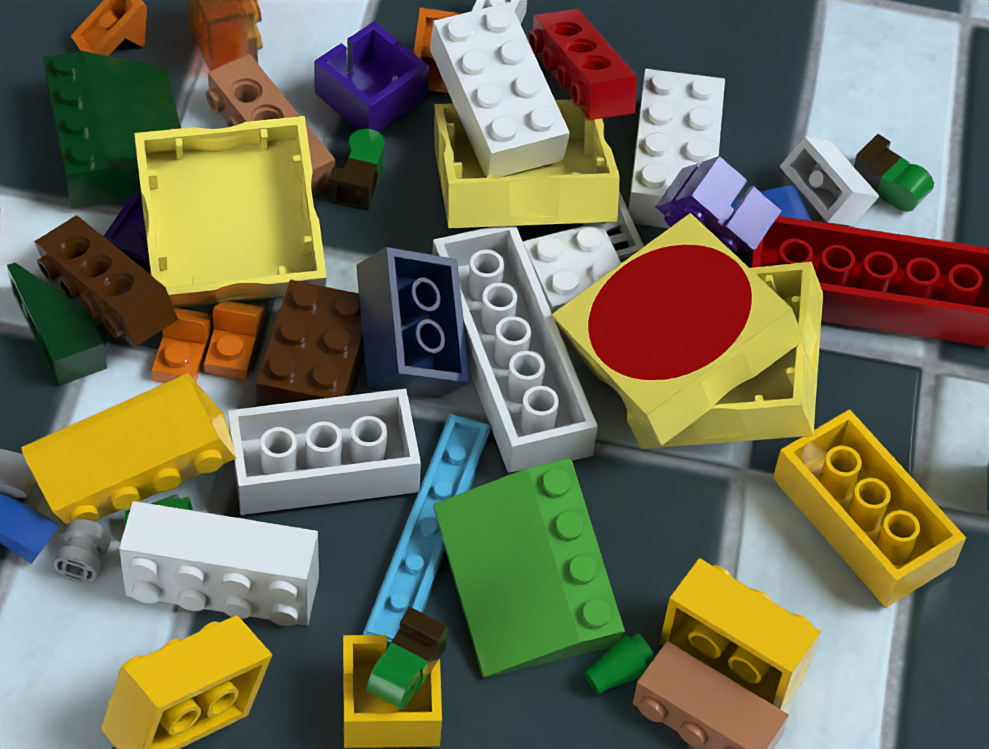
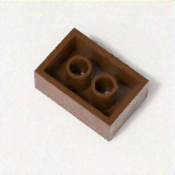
[256,279,365,407]

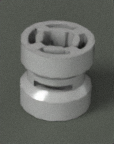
[53,519,112,583]

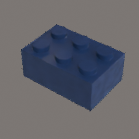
[356,247,470,398]

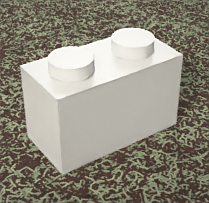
[779,136,879,226]

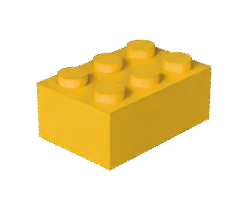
[659,558,821,710]
[101,615,272,749]

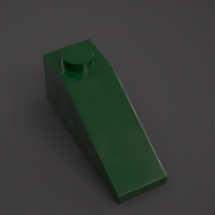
[7,262,111,386]

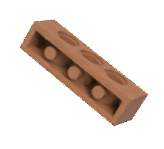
[206,54,335,196]

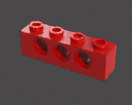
[529,9,637,120]

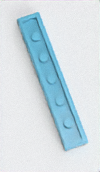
[363,414,491,648]

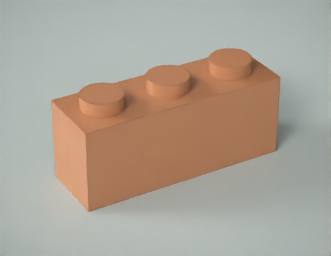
[633,641,789,749]

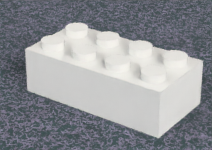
[430,2,570,178]
[628,69,725,229]
[228,389,421,515]
[119,501,319,626]

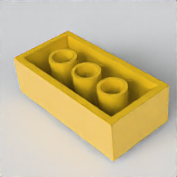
[773,409,966,608]

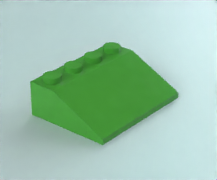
[433,458,625,679]

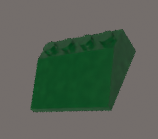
[43,51,181,209]

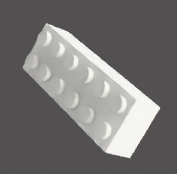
[432,226,598,473]

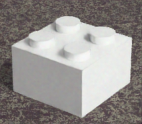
[523,222,621,334]

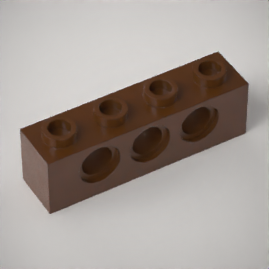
[34,215,178,347]

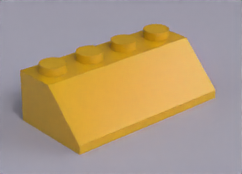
[21,373,237,525]

